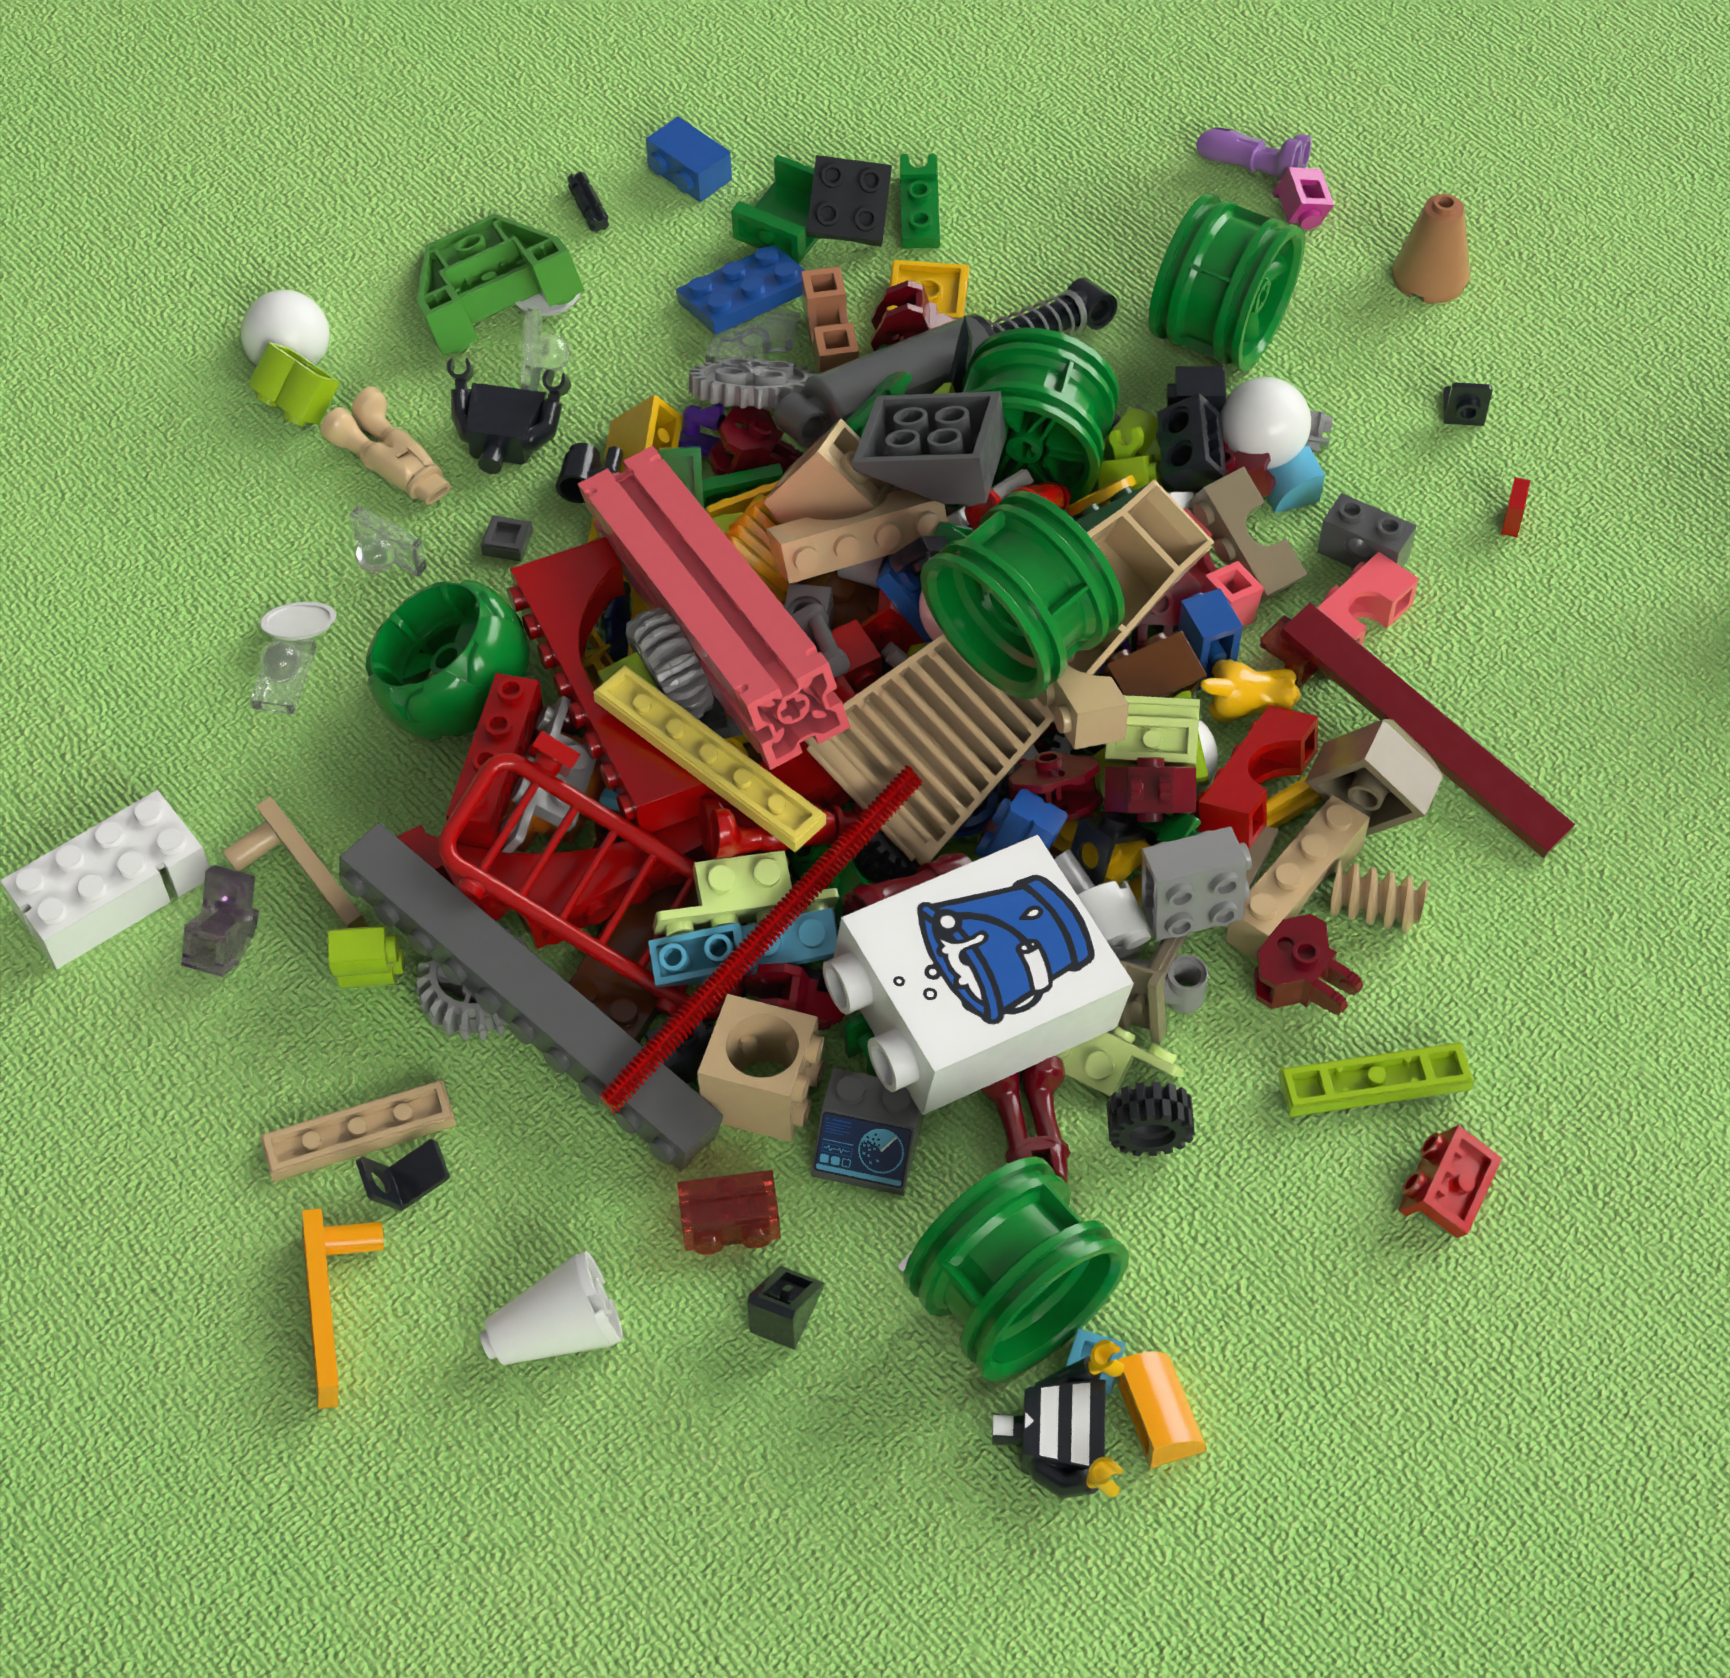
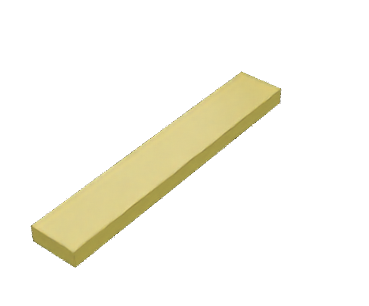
[594,665,826,852]

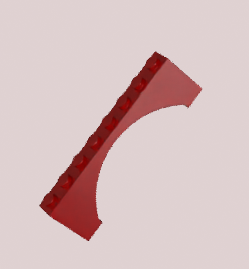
[507,537,730,833]

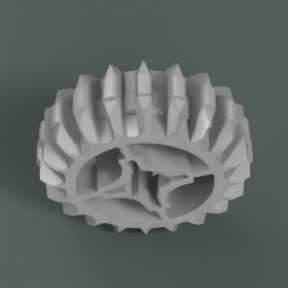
[626,607,714,719]
[415,928,534,1042]

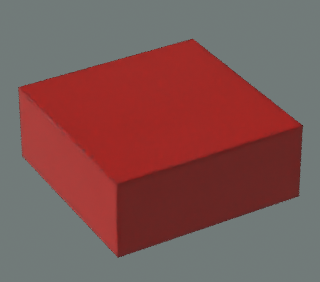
[1501,477,1531,537]

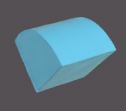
[1266,445,1325,513]

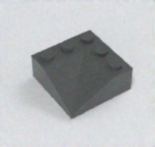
[852,391,1007,506]

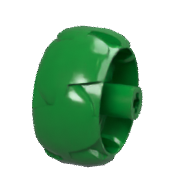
[365,579,530,740]

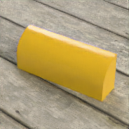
[588,394,683,543]

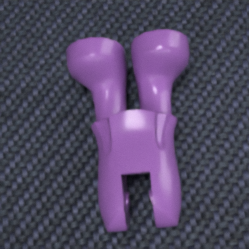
[1196,127,1312,180]

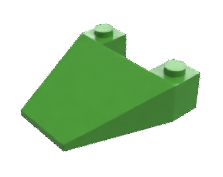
[416,214,585,356]

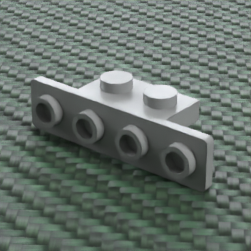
[498,696,597,853]

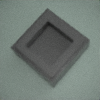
[481,515,533,562]

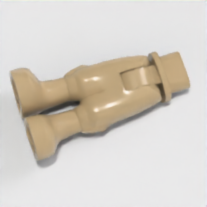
[320,386,451,505]

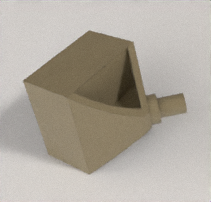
[1305,719,1443,836]

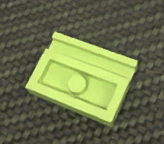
[1105,695,1200,766]

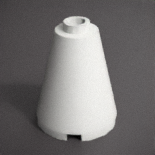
[479,1251,623,1365]

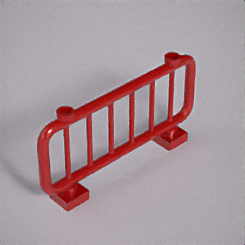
[438,730,757,1022]

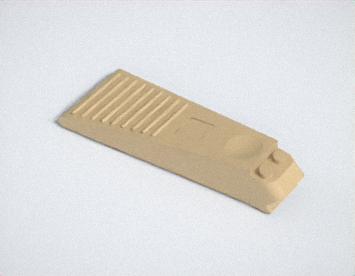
[804,479,1215,865]

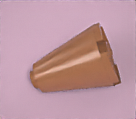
[1392,194,1470,303]

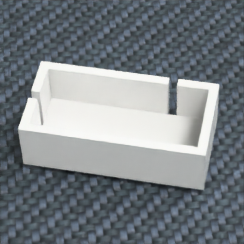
[0,790,213,969]

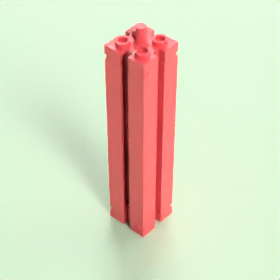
[578,445,850,770]

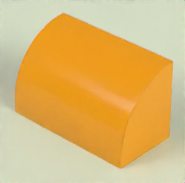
[1116,1352,1207,1469]

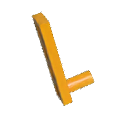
[302,1208,384,1409]

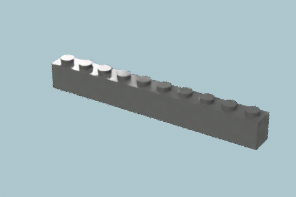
[339,822,723,1172]

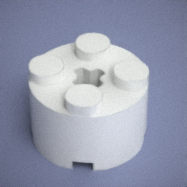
[1077,881,1152,959]

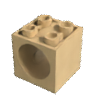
[763,419,895,524]
[697,994,825,1142]

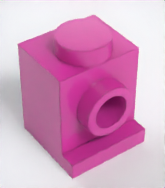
[1272,167,1334,230]

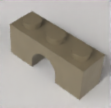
[1190,466,1307,604]

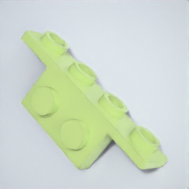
[653,851,839,937]
[1055,1026,1184,1097]

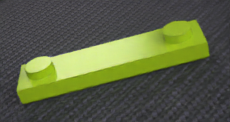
[1278,1042,1474,1117]

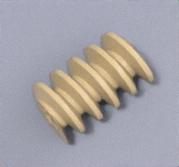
[1329,859,1429,934]

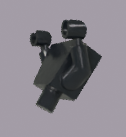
[447,358,571,474]

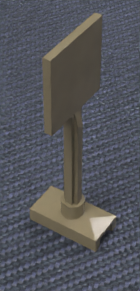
[1118,812,1279,1045]

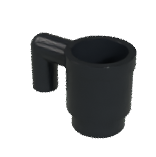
[556,443,623,503]

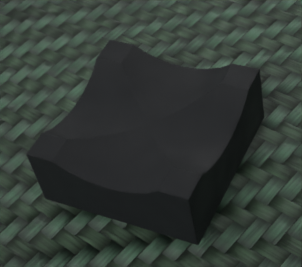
[806,155,892,247]

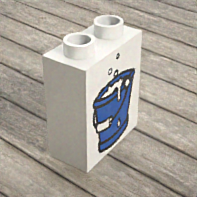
[823,835,1134,1115]

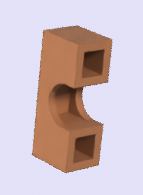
[801,266,859,374]

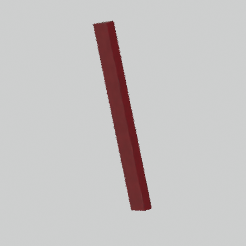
[1280,602,1576,858]

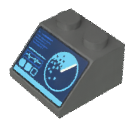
[811,1068,925,1196]

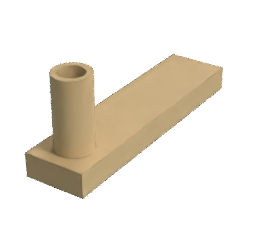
[222,796,369,928]

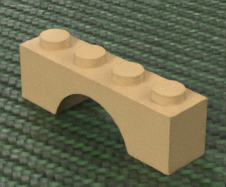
[766,489,947,584]
[1039,654,1129,750]
[1226,795,1370,961]

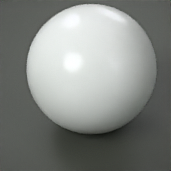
[240,290,330,366]
[1220,377,1311,469]

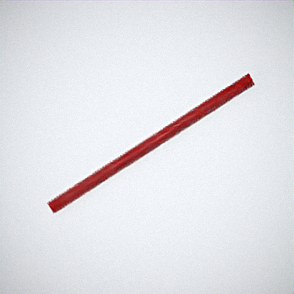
[598,765,923,1114]

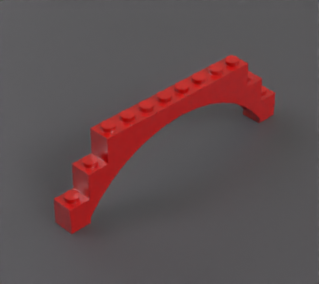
[396,619,883,950]

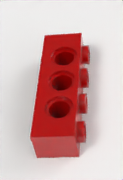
[446,673,543,850]

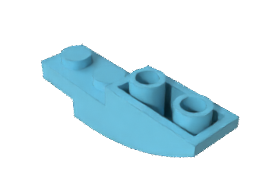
[648,908,838,987]

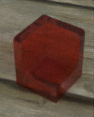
[1259,615,1319,688]

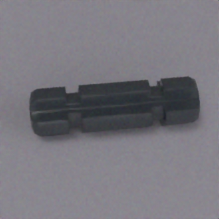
[567,171,609,233]

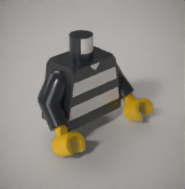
[992,1340,1124,1499]

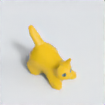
[1200,659,1301,723]

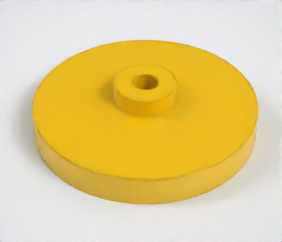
[1065,474,1137,517]

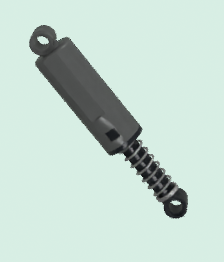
[774,277,1118,448]

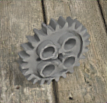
[689,358,817,409]

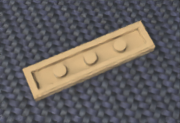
[260,1079,456,1182]

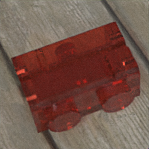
[677,1170,781,1255]

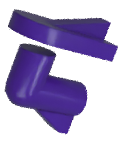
[678,403,726,458]

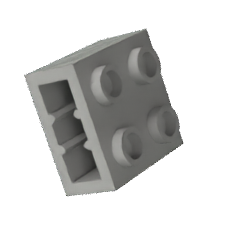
[1142,826,1252,941]

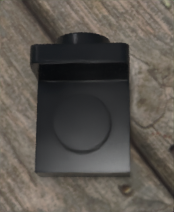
[888,536,949,582]

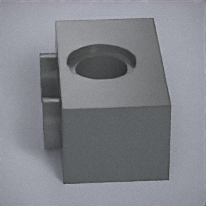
[1317,493,1417,568]

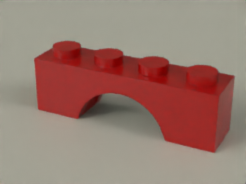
[1194,705,1318,850]

